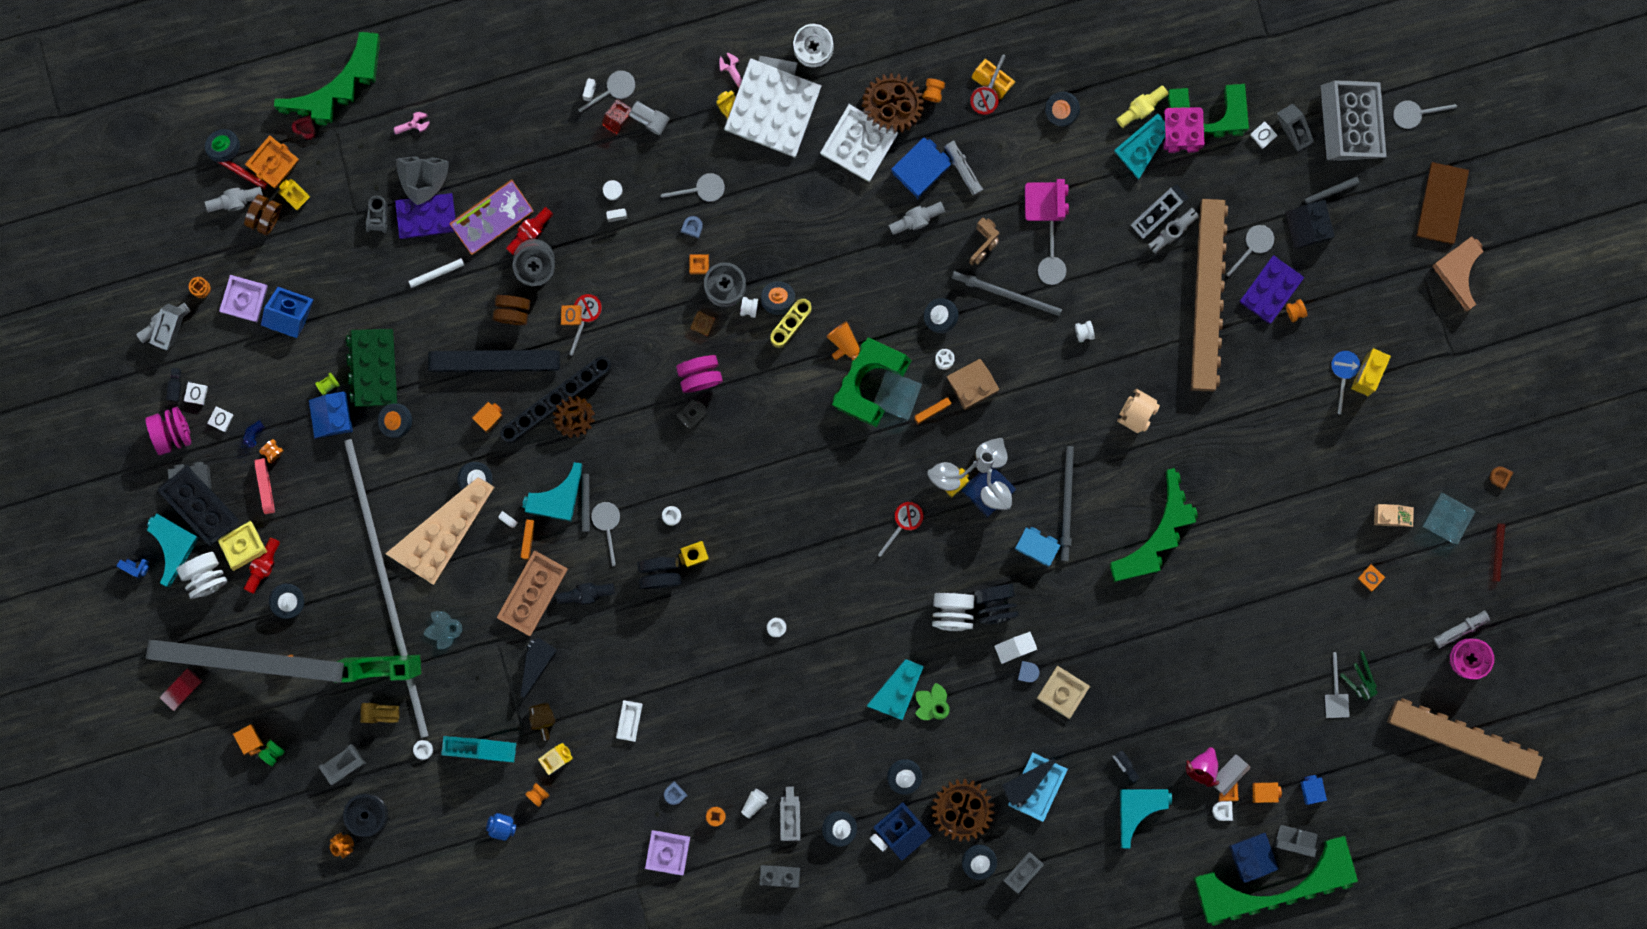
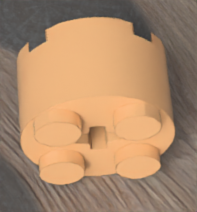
[1117,389,1160,433]

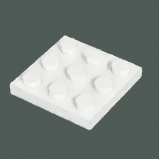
[820,104,898,182]

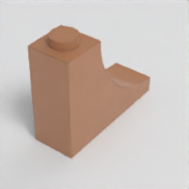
[1432,237,1483,311]

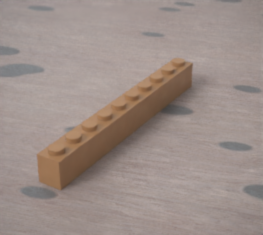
[1191,199,1228,392]

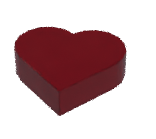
[292,115,316,140]

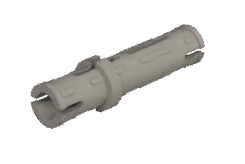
[944,141,983,196]
[1433,611,1490,649]

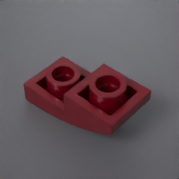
[160,668,202,711]

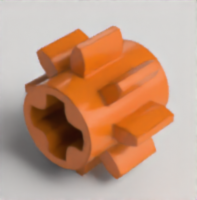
[330,833,354,858]

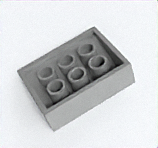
[1321,80,1386,160]

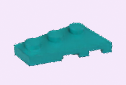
[1114,114,1165,180]
[867,659,923,720]

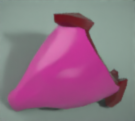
[1186,747,1220,787]

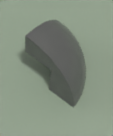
[396,157,449,205]

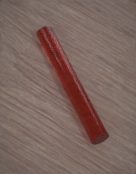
[1492,523,1505,582]

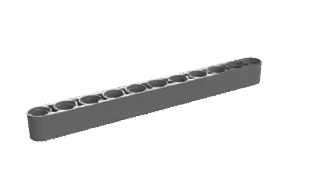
[146,640,344,683]

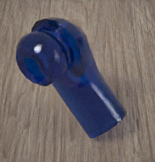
[243,420,265,448]

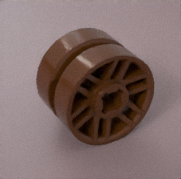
[244,194,282,236]
[492,295,530,325]

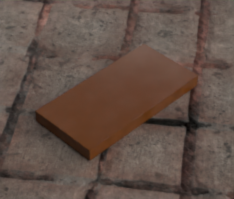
[1416,162,1469,244]

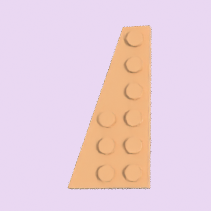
[386,477,495,585]

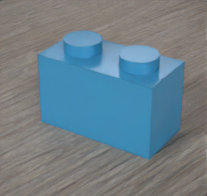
[1014,527,1060,567]

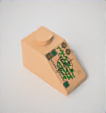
[1374,504,1414,527]

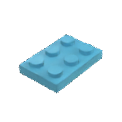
[1008,753,1068,822]

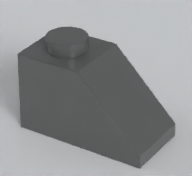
[1277,104,1314,151]

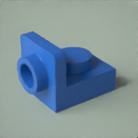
[117,559,149,579]

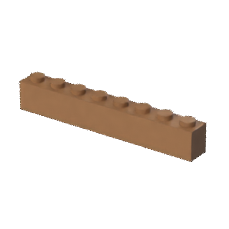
[1387,698,1543,779]

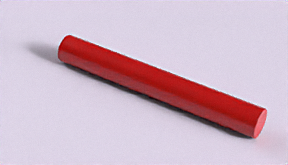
[218,161,268,190]

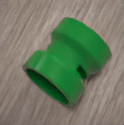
[258,740,285,767]

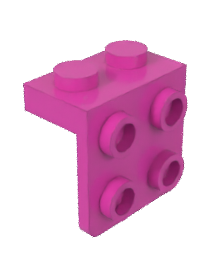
[1164,108,1204,153]
[1025,179,1069,221]

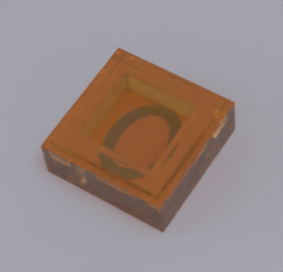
[690,311,715,337]

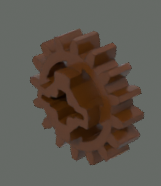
[553,396,595,438]

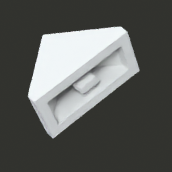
[995,632,1037,664]

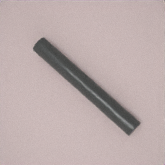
[1304,177,1360,204]
[582,474,590,532]

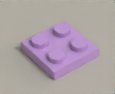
[220,275,268,322]
[645,830,690,875]

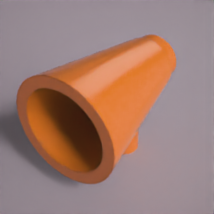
[826,321,860,360]

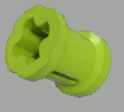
[315,372,340,395]

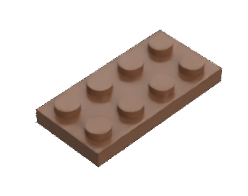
[497,550,568,637]

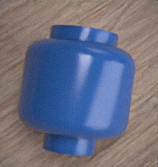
[486,813,516,841]

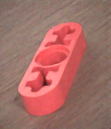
[255,458,275,514]

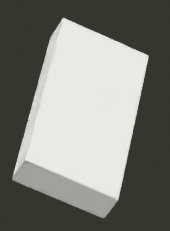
[616,700,643,742]

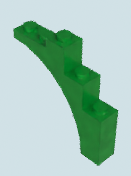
[274,32,380,125]
[1110,468,1198,582]

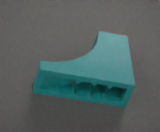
[523,462,583,522]
[147,514,199,588]
[441,736,516,762]
[1120,789,1172,848]

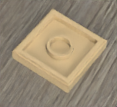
[1037,666,1090,719]

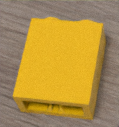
[1351,348,1391,396]

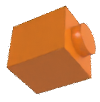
[473,402,503,433]
[233,725,264,756]
[1252,783,1282,803]

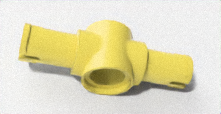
[1116,86,1168,128]

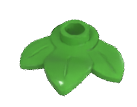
[915,683,950,720]

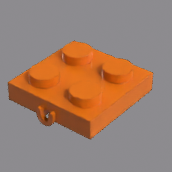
[245,135,300,189]

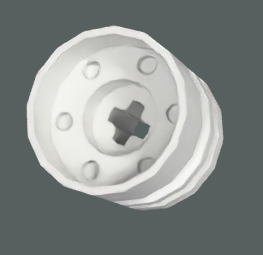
[793,24,834,68]
[176,552,228,599]
[932,593,975,631]

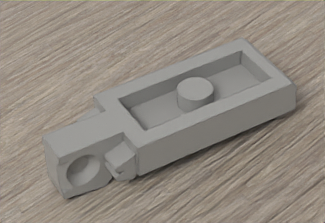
[780,787,800,841]

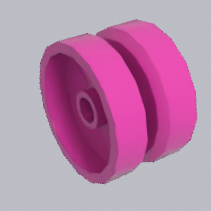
[676,355,723,393]

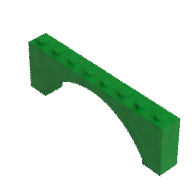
[1194,836,1358,926]

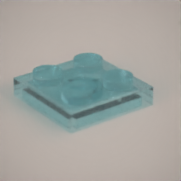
[874,371,922,421]
[1423,493,1475,545]

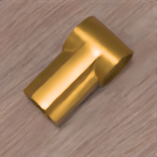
[360,703,399,723]

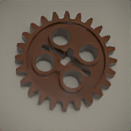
[862,73,924,134]
[931,779,994,842]

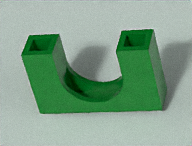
[1167,84,1249,138]
[832,338,912,427]
[334,655,421,683]

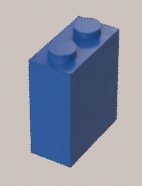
[891,137,951,199]

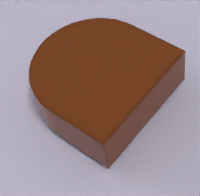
[1490,467,1513,490]

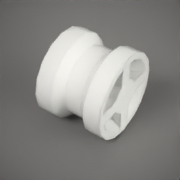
[740,297,758,318]
[1075,321,1095,343]
[935,349,955,370]

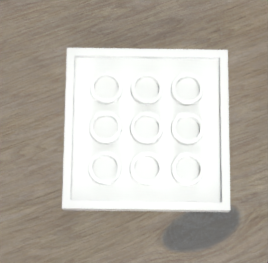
[724,59,821,157]

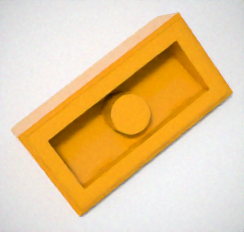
[972,59,1015,99]

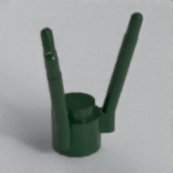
[1340,651,1378,700]

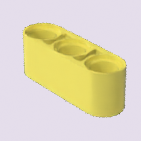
[771,299,811,348]

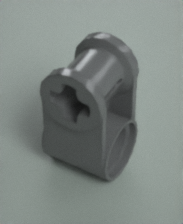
[366,195,388,233]

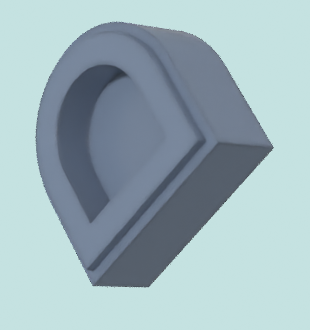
[681,216,703,239]
[1018,661,1039,682]
[664,781,688,805]

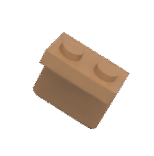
[969,218,999,265]

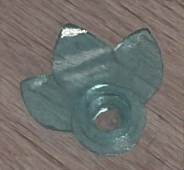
[424,611,462,649]

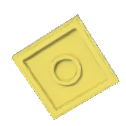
[218,521,267,571]

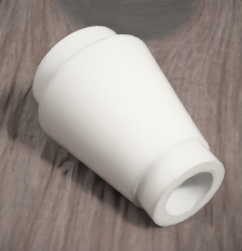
[741,789,768,818]

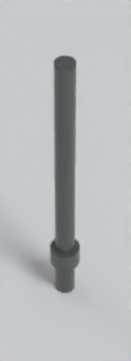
[952,271,1062,316]
[1060,446,1074,561]

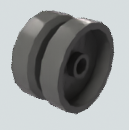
[513,239,555,286]
[704,263,746,307]

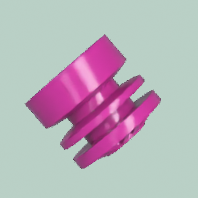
[146,407,191,455]
[1450,639,1494,679]

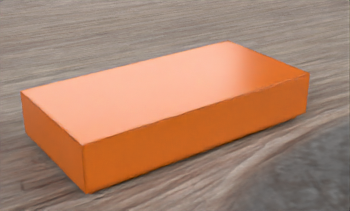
[914,398,951,425]
[521,520,535,560]

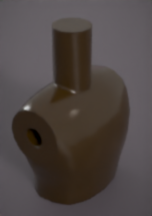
[529,703,555,741]

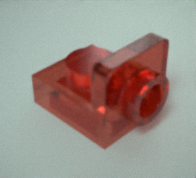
[602,99,632,134]

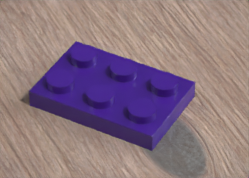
[395,193,456,239]
[1240,255,1304,324]

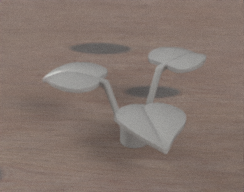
[928,438,1012,510]

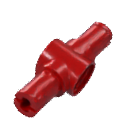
[506,207,553,255]
[244,537,280,594]

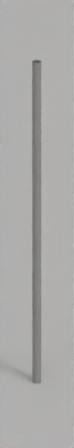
[344,439,429,738]

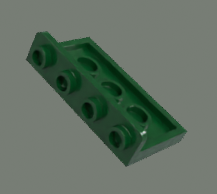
[345,329,397,408]

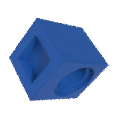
[1300,775,1327,805]

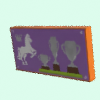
[449,179,534,255]

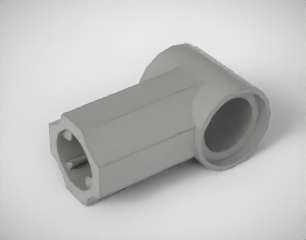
[629,101,670,135]

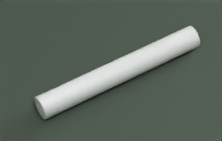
[409,259,464,288]

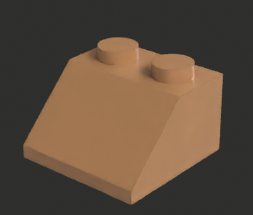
[947,359,999,410]

